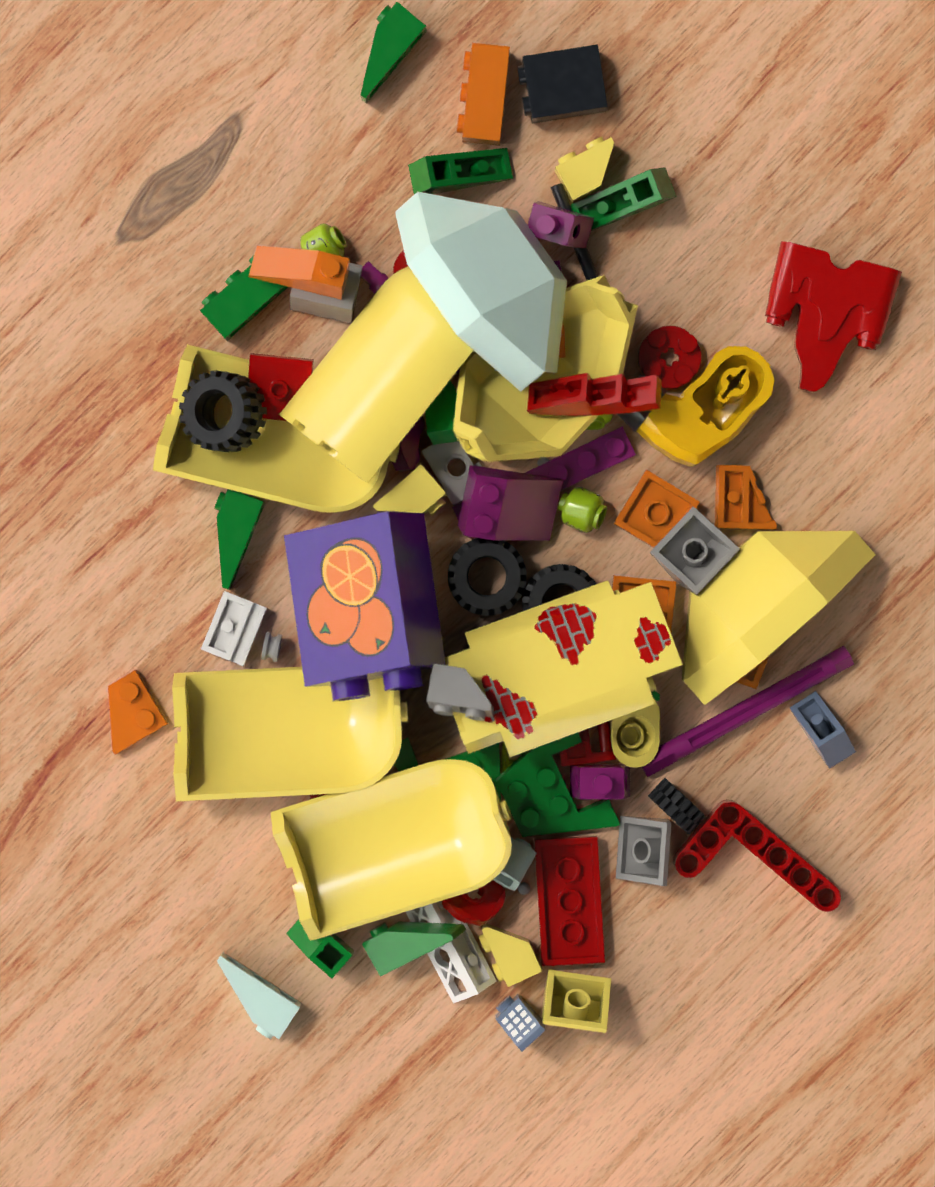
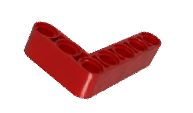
[673,799,841,912]

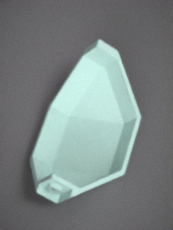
[395,192,567,391]

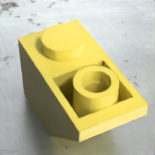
[555,137,614,204]
[479,924,542,987]

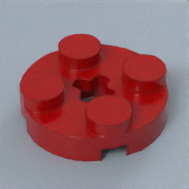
[638,326,701,389]
[441,880,506,926]

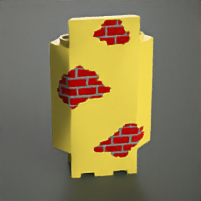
[445,580,683,757]

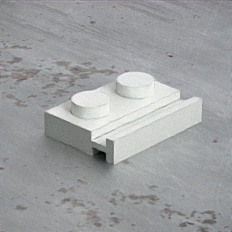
[201,591,267,666]

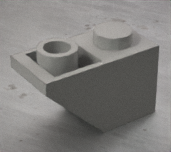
[427,664,494,721]

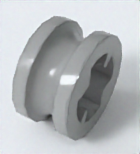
[261,632,282,662]

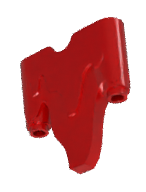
[765,241,902,392]

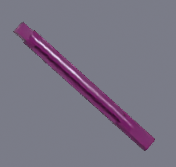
[642,646,854,777]

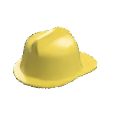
[610,700,660,768]

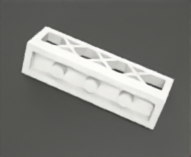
[406,901,497,1004]

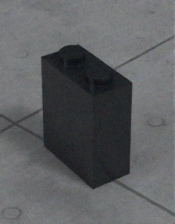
[517,44,608,124]

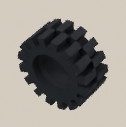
[648,778,706,834]

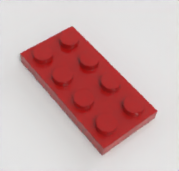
[534,836,605,966]

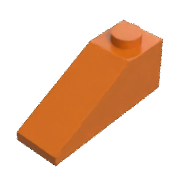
[249,246,350,300]

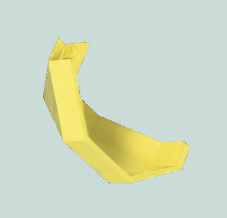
[453,275,638,462]
[682,531,876,705]

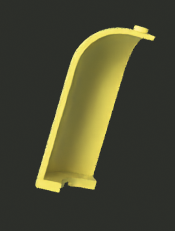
[279,266,473,483]
[153,344,400,513]
[172,667,408,802]
[271,759,512,941]

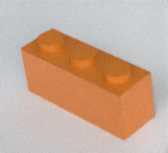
[457,43,510,146]

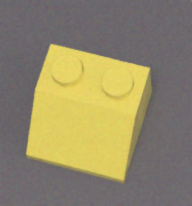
[373,464,446,516]
[542,970,611,1033]

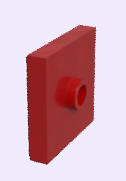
[248,353,314,421]

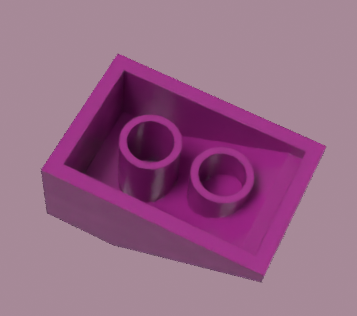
[458,465,563,541]

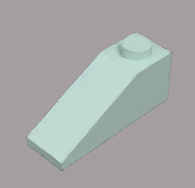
[217,952,302,1039]

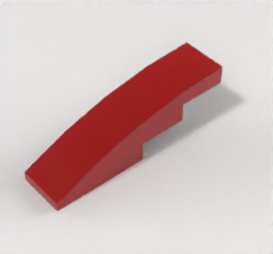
[527,373,662,416]

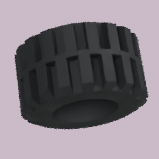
[179,371,267,452]
[448,538,527,616]
[522,564,596,611]

